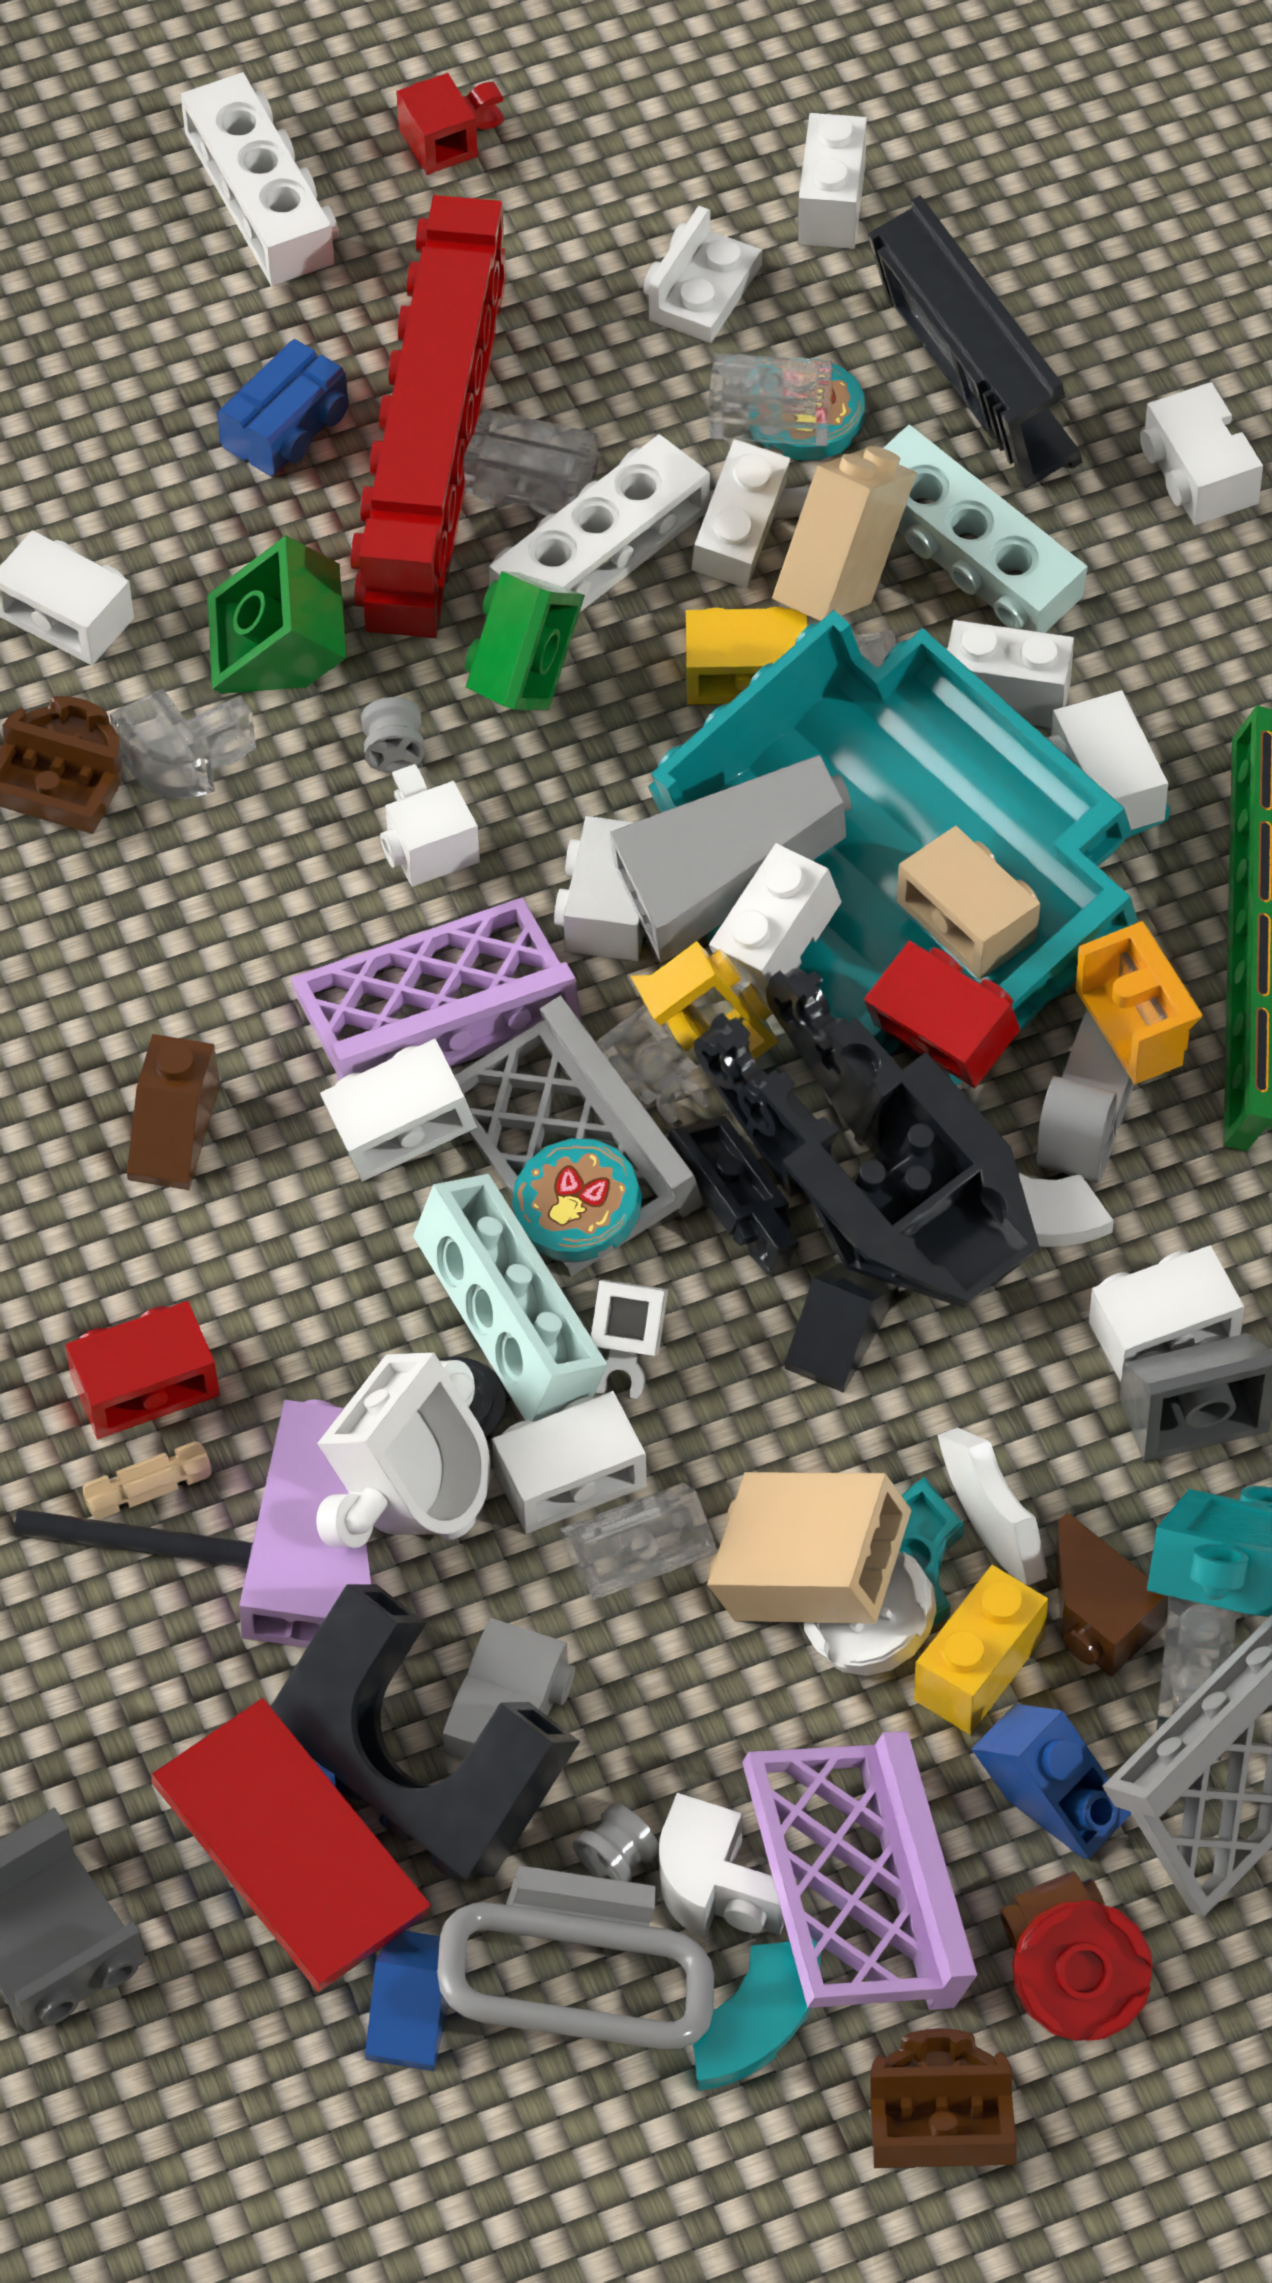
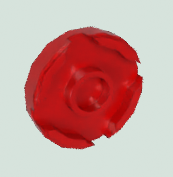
[1012,1900,1153,2041]

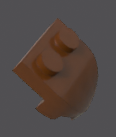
[0,696,122,834]
[870,2028,1017,2168]

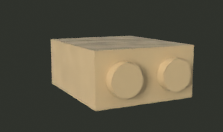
[772,446,917,621]
[707,1472,912,1624]

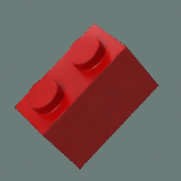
[863,941,1020,1089]
[65,1301,220,1440]

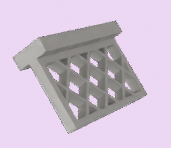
[454,995,704,1277]
[1103,1615,1272,1917]

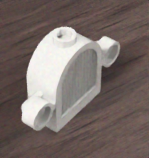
[316,1352,490,1548]

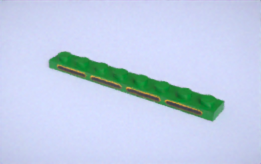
[1223,705,1272,1151]

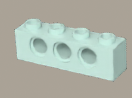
[883,424,1087,633]
[413,1174,608,1422]

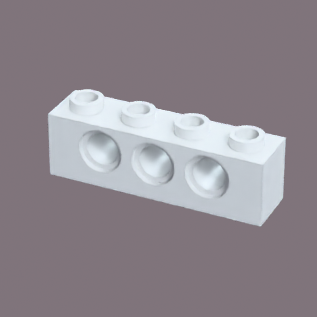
[181,72,339,286]
[489,434,710,612]

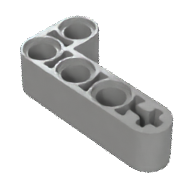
[1037,1008,1134,1183]

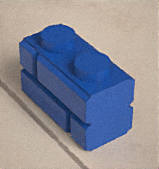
[217,339,349,477]

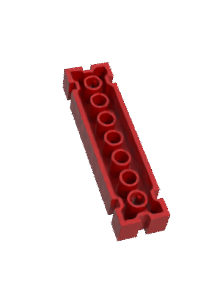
[351,195,506,639]

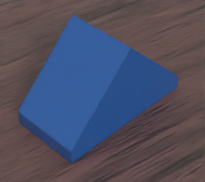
[365,1931,449,2071]

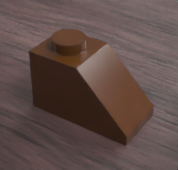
[127,1034,220,1190]
[1056,1512,1168,1677]

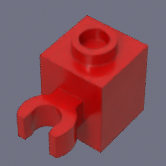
[396,73,504,175]

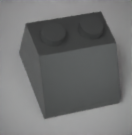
[1120,1333,1272,1462]

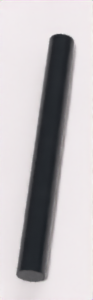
[14,1509,253,1568]

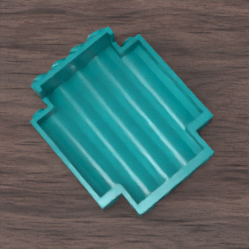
[648,610,1138,1086]

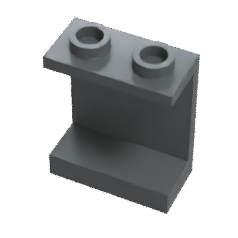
[0,1807,146,2033]

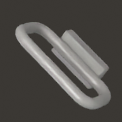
[437,1865,714,2049]

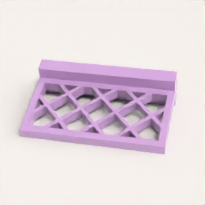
[291,897,581,1082]
[742,1731,977,2010]

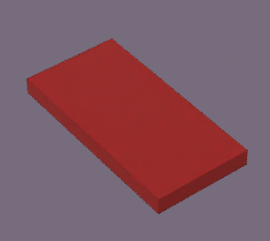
[151,1698,431,1993]

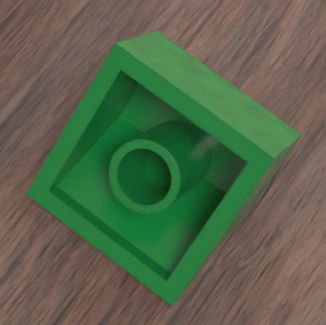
[207,535,346,694]
[465,571,585,710]

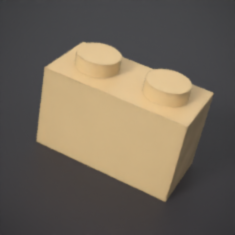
[896,826,1040,980]

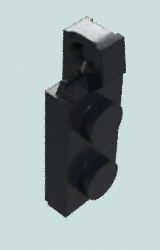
[667,1115,799,1274]

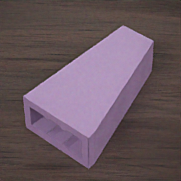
[239,1399,371,1648]

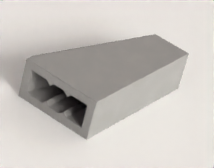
[610,755,852,962]

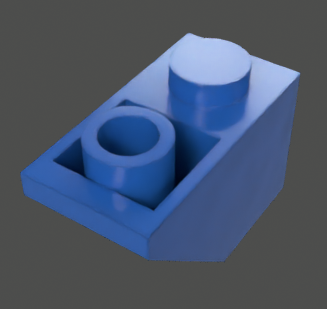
[972,1703,1131,1859]

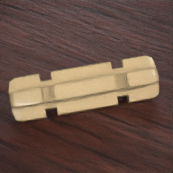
[83,1441,211,1519]

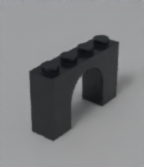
[270,1584,580,1881]

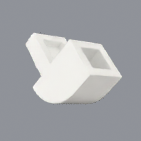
[659,1793,785,1938]

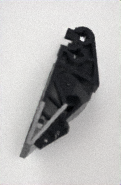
[694,968,1040,1308]

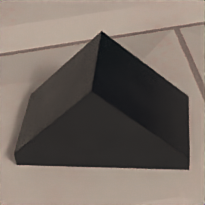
[785,1263,899,1393]

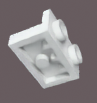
[644,206,762,343]

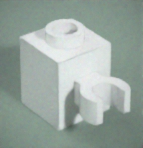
[380,764,480,887]
[591,1280,669,1399]

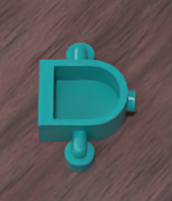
[1147,1486,1272,1617]

